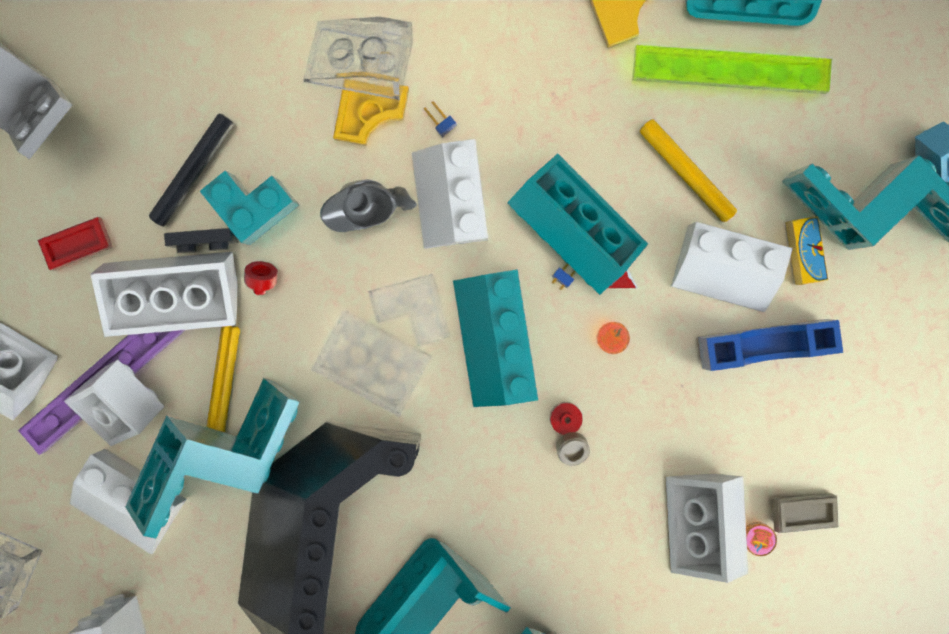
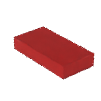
[37,217,113,271]

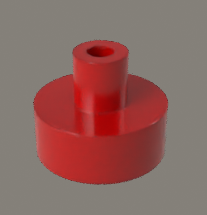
[244,261,278,295]
[549,402,583,435]

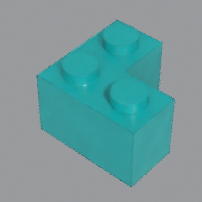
[200,170,299,245]

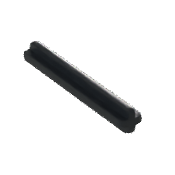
[149,113,234,227]

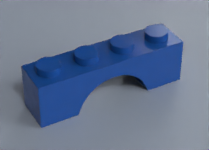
[698,319,844,371]

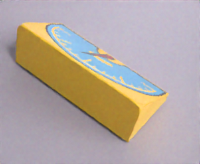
[785,216,828,285]

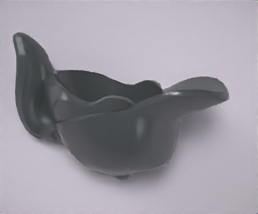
[320,179,417,232]

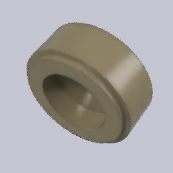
[556,432,590,466]

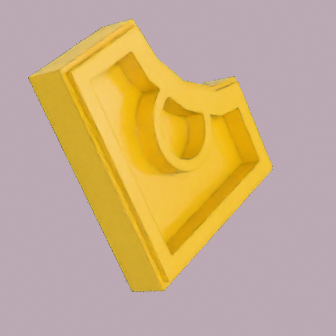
[589,0,647,48]
[333,75,409,146]

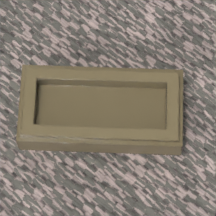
[772,493,839,533]

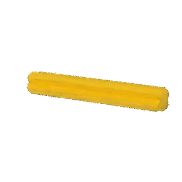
[640,119,737,222]
[206,326,240,432]

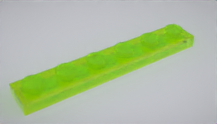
[632,45,832,94]

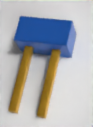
[423,101,457,137]

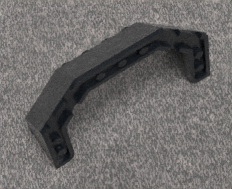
[238,421,421,634]

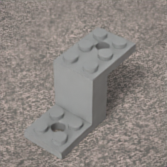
[0,43,72,159]

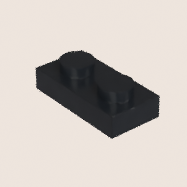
[164,228,239,253]

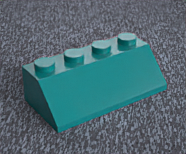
[507,153,648,295]
[453,269,538,407]

